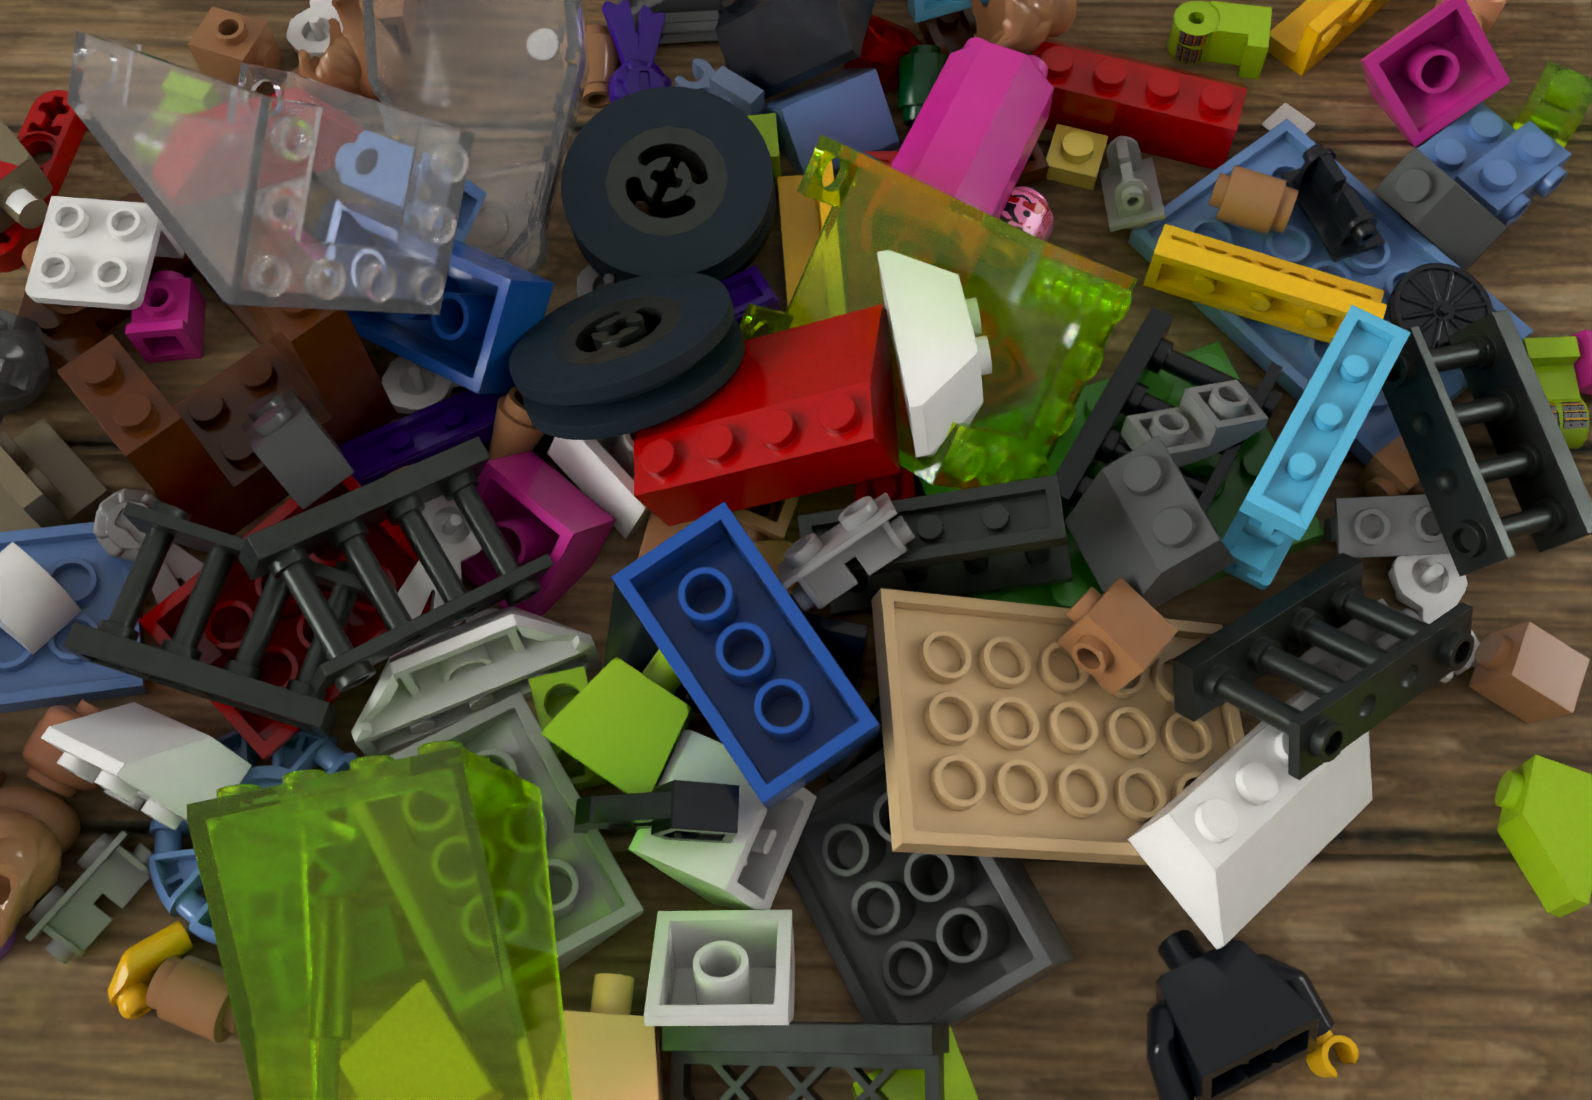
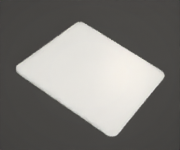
[1262,103,1315,134]

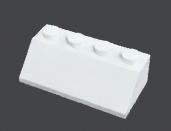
[1127,690,1373,949]

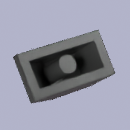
[1373,147,1508,271]

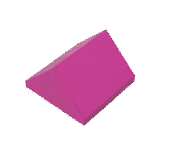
[1361,0,1511,147]

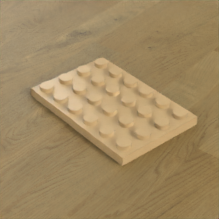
[871,588,1244,865]

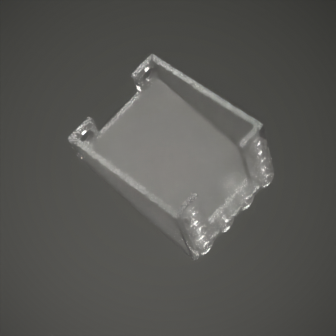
[67,31,475,315]

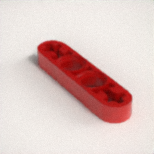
[0,90,88,273]

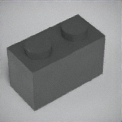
[242,388,355,510]

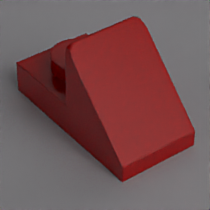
[844,14,922,94]

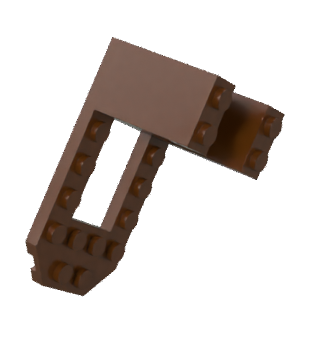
[18,193,398,554]

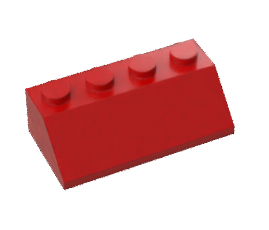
[1032,38,1247,170]

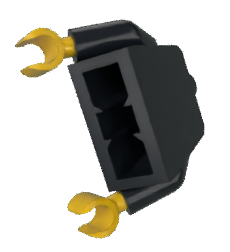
[1147,930,1359,1100]

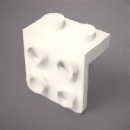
[25,196,188,310]

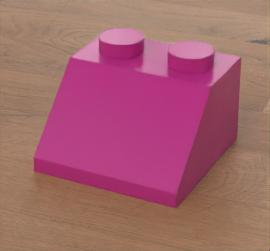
[461,451,616,617]

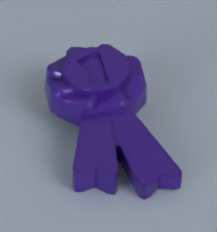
[602,0,671,103]

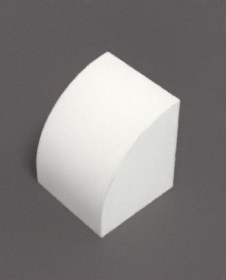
[0,542,81,654]

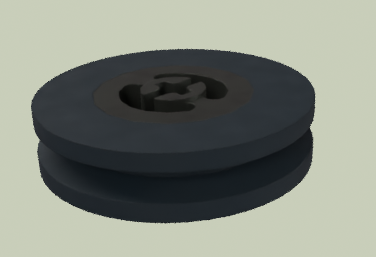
[561,86,776,283]
[509,272,745,440]

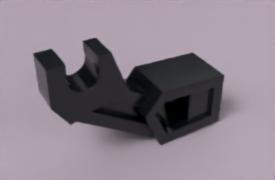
[573,780,740,843]

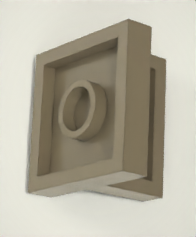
[0,418,112,532]

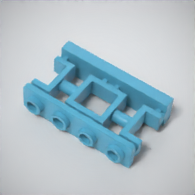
[1222,305,1411,590]

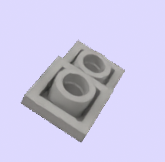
[1121,380,1269,467]

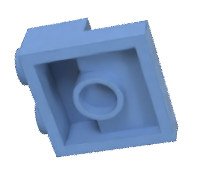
[1417,102,1572,226]

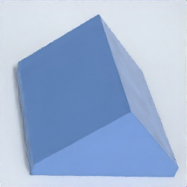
[765,68,899,176]

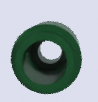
[898,44,949,127]

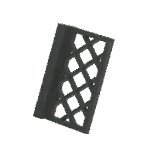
[662,1021,949,1100]

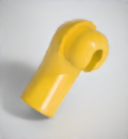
[107,920,193,1019]

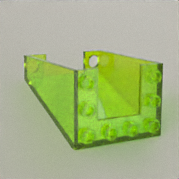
[739,134,1138,489]
[187,740,572,1100]

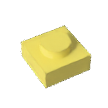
[1046,124,1109,190]

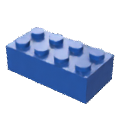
[316,201,554,394]
[611,502,880,810]

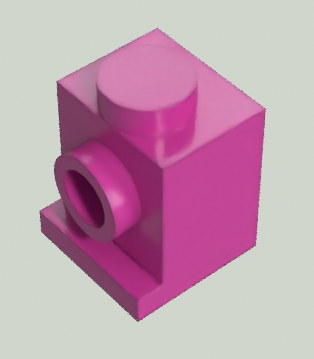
[125,271,206,363]

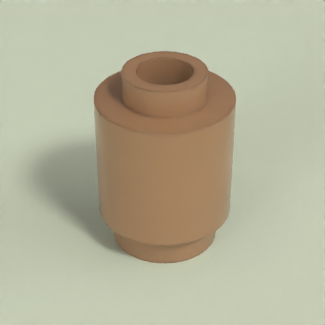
[1208,165,1298,235]
[146,955,257,1043]

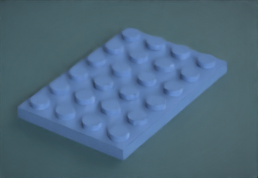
[1128,119,1533,466]

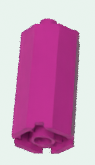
[862,37,1054,286]

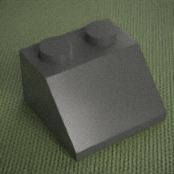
[1065,436,1236,609]

